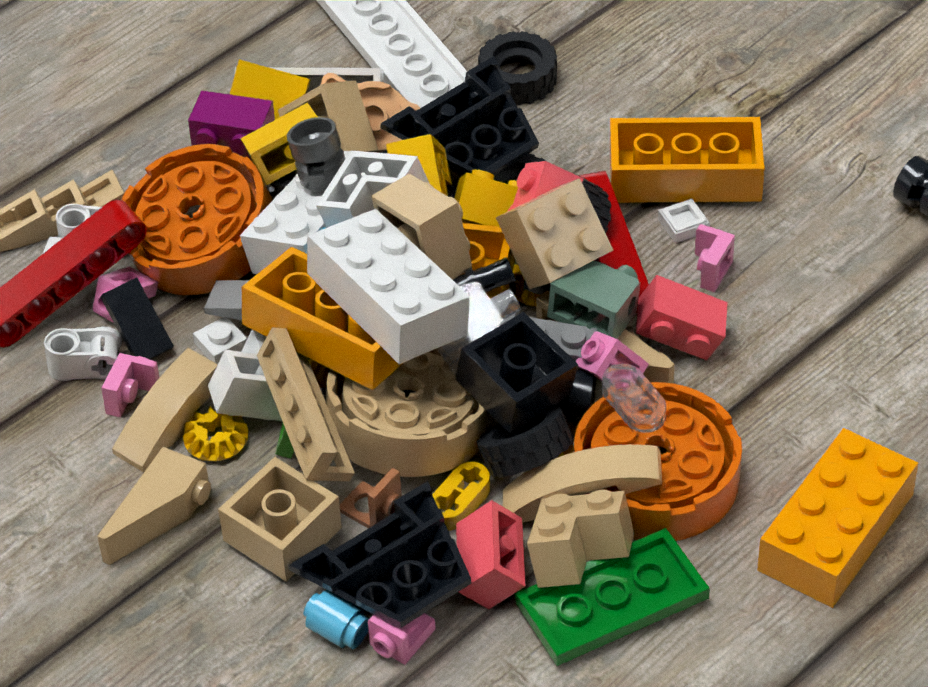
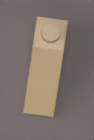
[97,447,211,565]

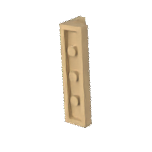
[257,327,355,481]

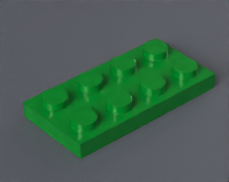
[515,528,710,666]

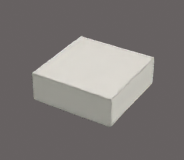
[658,199,710,244]

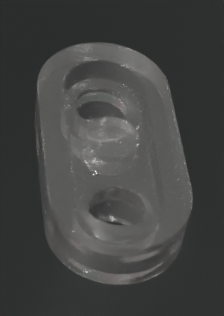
[602,363,666,433]

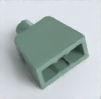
[547,261,640,339]

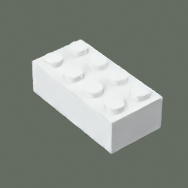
[240,151,350,274]
[307,209,470,364]

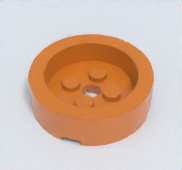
[121,144,273,295]
[574,382,742,541]

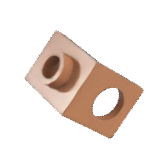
[340,468,402,528]

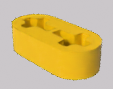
[432,462,490,531]

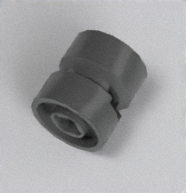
[287,117,346,191]

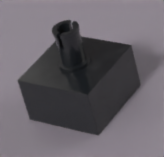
[455,312,578,433]

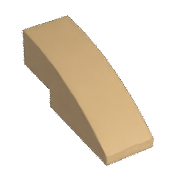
[112,348,218,472]

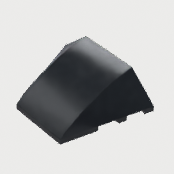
[380,56,539,176]
[289,481,471,628]

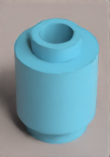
[303,590,369,649]

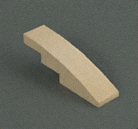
[0,170,125,252]

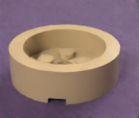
[326,342,489,477]

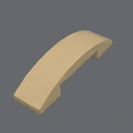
[503,444,662,523]

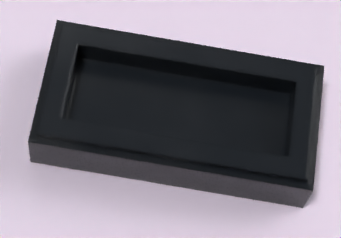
[100,278,174,360]

